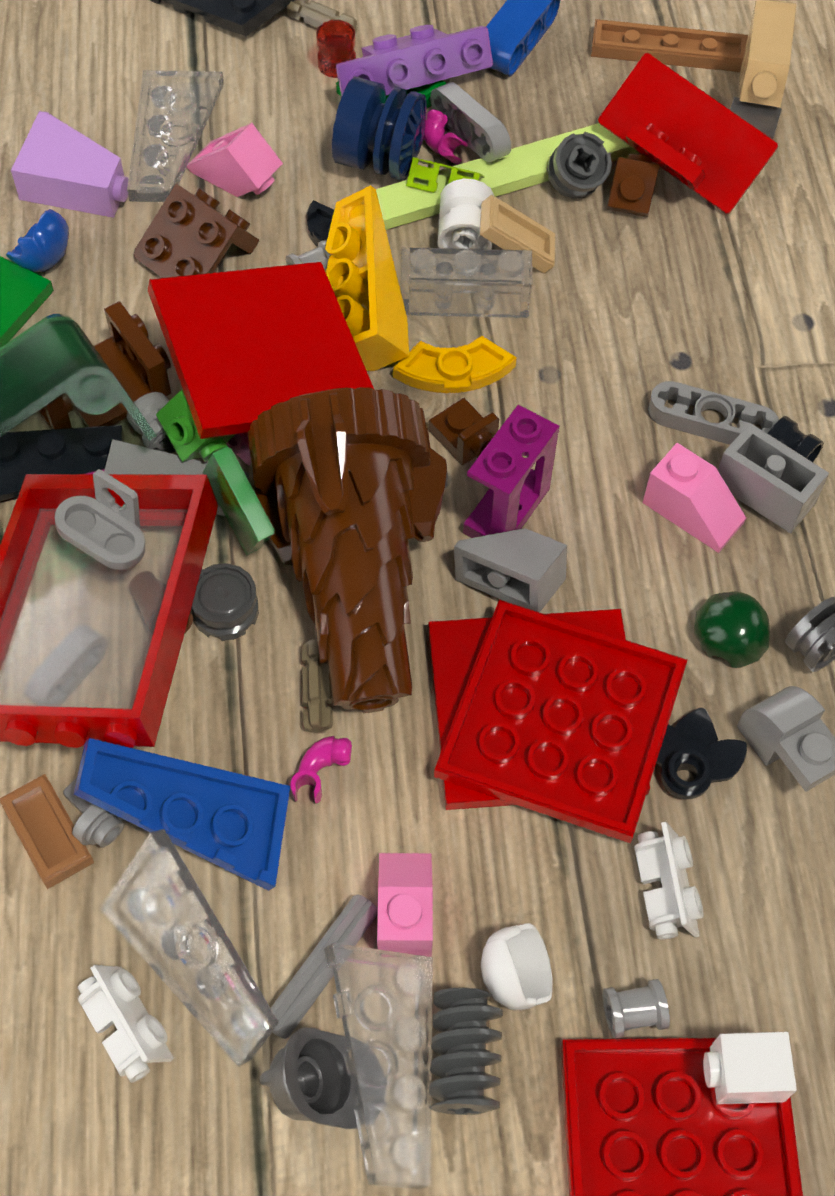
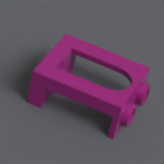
[463,404,560,538]

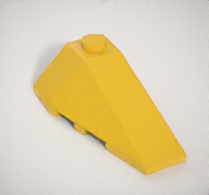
[325,185,409,371]

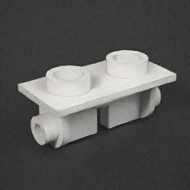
[634,822,703,940]
[78,965,174,1083]

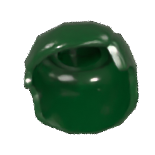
[694,591,770,668]

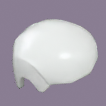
[481,923,553,1011]

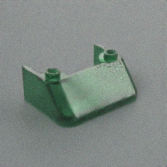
[0,314,157,544]

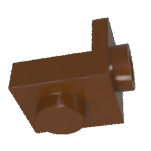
[607,154,659,217]

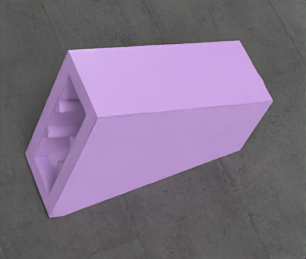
[11,111,129,218]

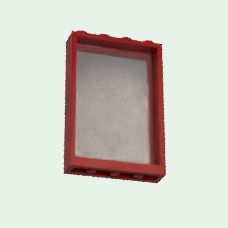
[0,474,218,748]

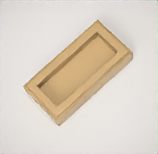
[480,195,555,274]

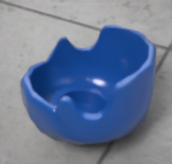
[6,209,69,272]

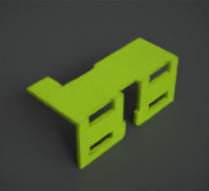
[406,157,485,193]

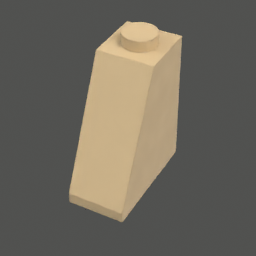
[739,0,797,107]

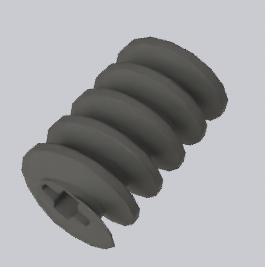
[428,988,503,1115]

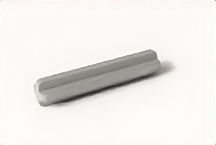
[264,894,377,1039]

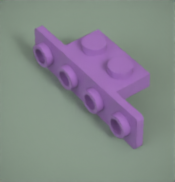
[336,25,493,96]

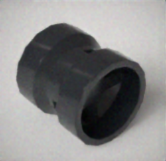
[767,416,824,462]

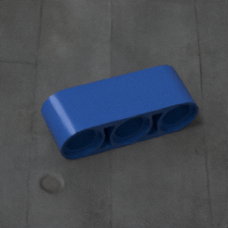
[486,0,560,76]

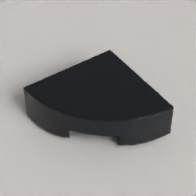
[307,200,334,247]

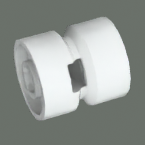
[438,179,494,261]

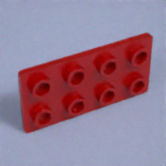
[598,53,778,214]

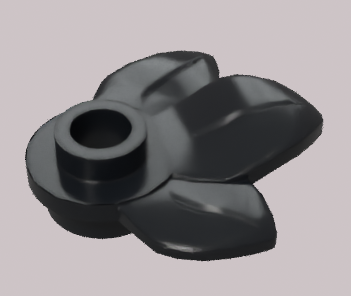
[656,708,747,799]

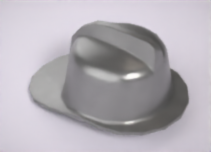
[260,1028,384,1129]

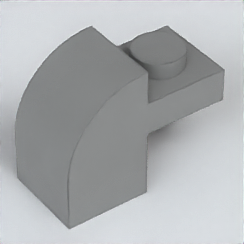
[737,686,835,792]

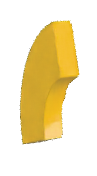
[393,335,517,393]

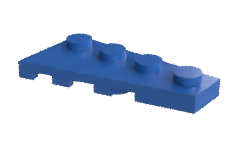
[74,738,290,891]

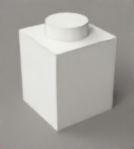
[704,1032,797,1104]

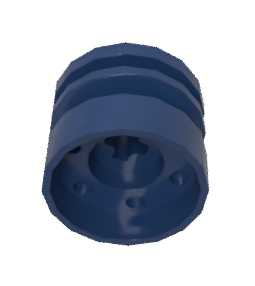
[332,76,427,180]

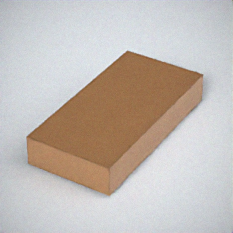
[0,774,95,889]

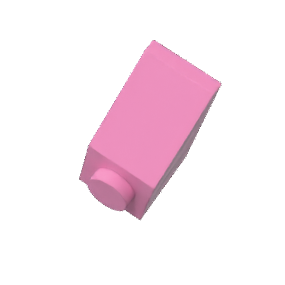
[186,123,283,197]
[643,443,746,553]
[377,853,433,959]

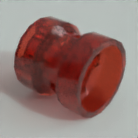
[316,20,356,78]

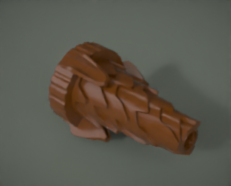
[248,387,447,714]

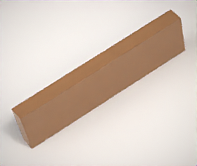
[591,19,748,72]

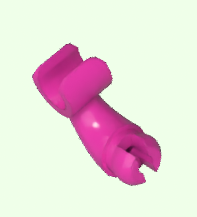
[424,109,468,164]
[290,736,352,804]

